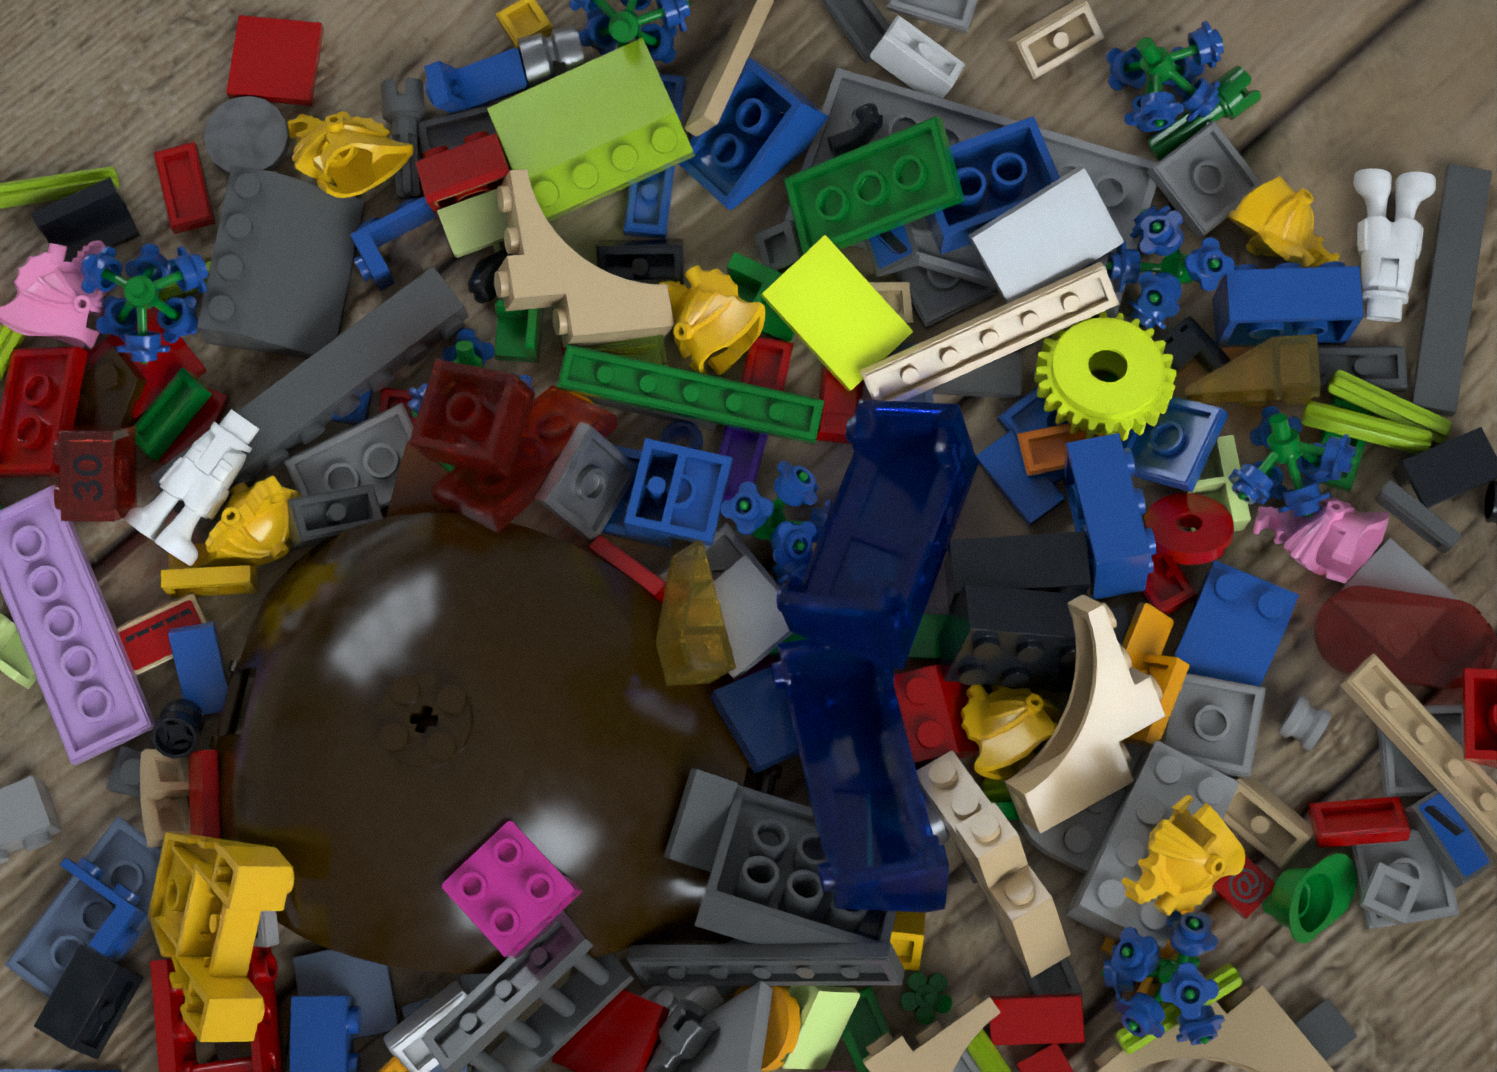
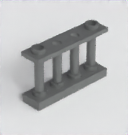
[422,910,634,1072]

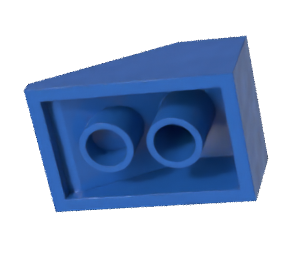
[679,57,829,210]
[1172,560,1299,687]

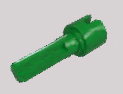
[1147,65,1261,160]

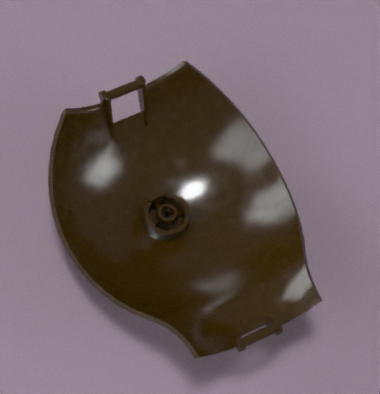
[209,513,783,974]

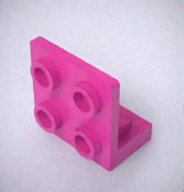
[442,821,583,957]

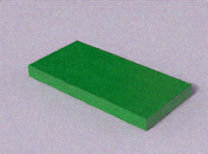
[783,116,965,254]

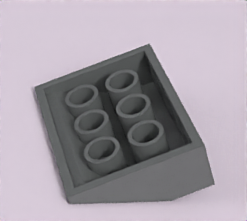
[197,165,365,359]
[694,785,913,944]

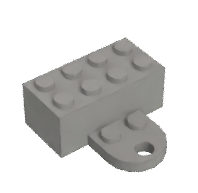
[1018,740,1240,951]

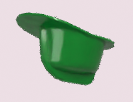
[1262,853,1357,943]

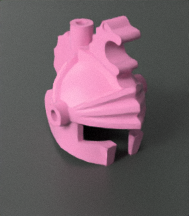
[0,240,111,349]
[1252,497,1389,584]

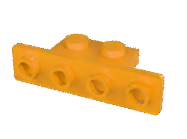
[1121,602,1190,747]

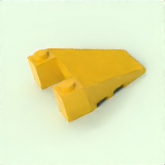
[148,832,294,1042]

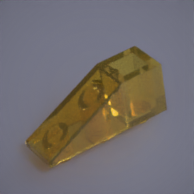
[1185,334,1320,408]
[656,541,736,686]

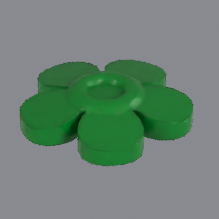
[900,971,952,1024]

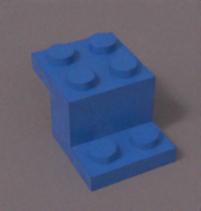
[601,438,733,549]

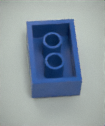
[925,116,1060,255]
[1212,261,1364,348]
[1063,433,1156,600]

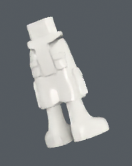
[1353,168,1436,322]
[124,409,260,566]

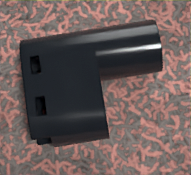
[1159,316,1235,381]

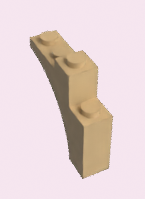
[494,169,675,348]
[1005,595,1165,834]
[913,750,1071,978]
[1094,982,1334,1072]
[863,993,1001,1072]

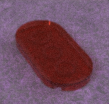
[1314,585,1497,690]

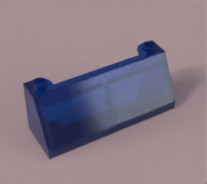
[776,399,978,669]
[771,625,950,913]

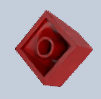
[415,131,511,216]
[889,665,982,771]
[1462,668,1497,769]

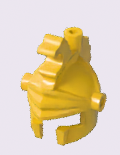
[287,111,414,198]
[1228,176,1340,268]
[658,265,765,375]
[201,475,302,568]
[960,684,1062,780]
[1122,794,1245,917]

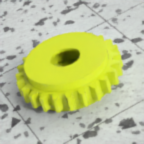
[1034,311,1176,441]

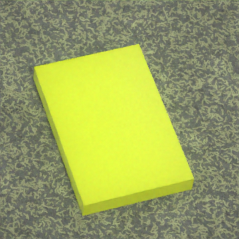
[760,235,914,392]

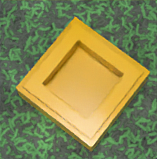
[496,0,554,50]

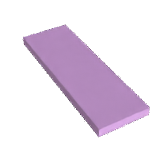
[0,485,156,765]

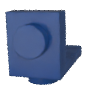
[424,48,530,113]
[350,196,436,291]
[59,857,148,959]

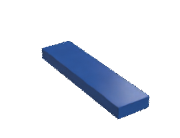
[623,74,686,239]

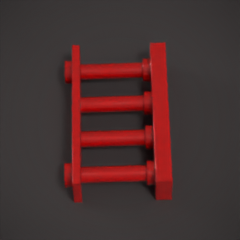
[150,946,283,1072]

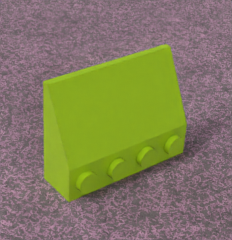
[487,37,695,222]

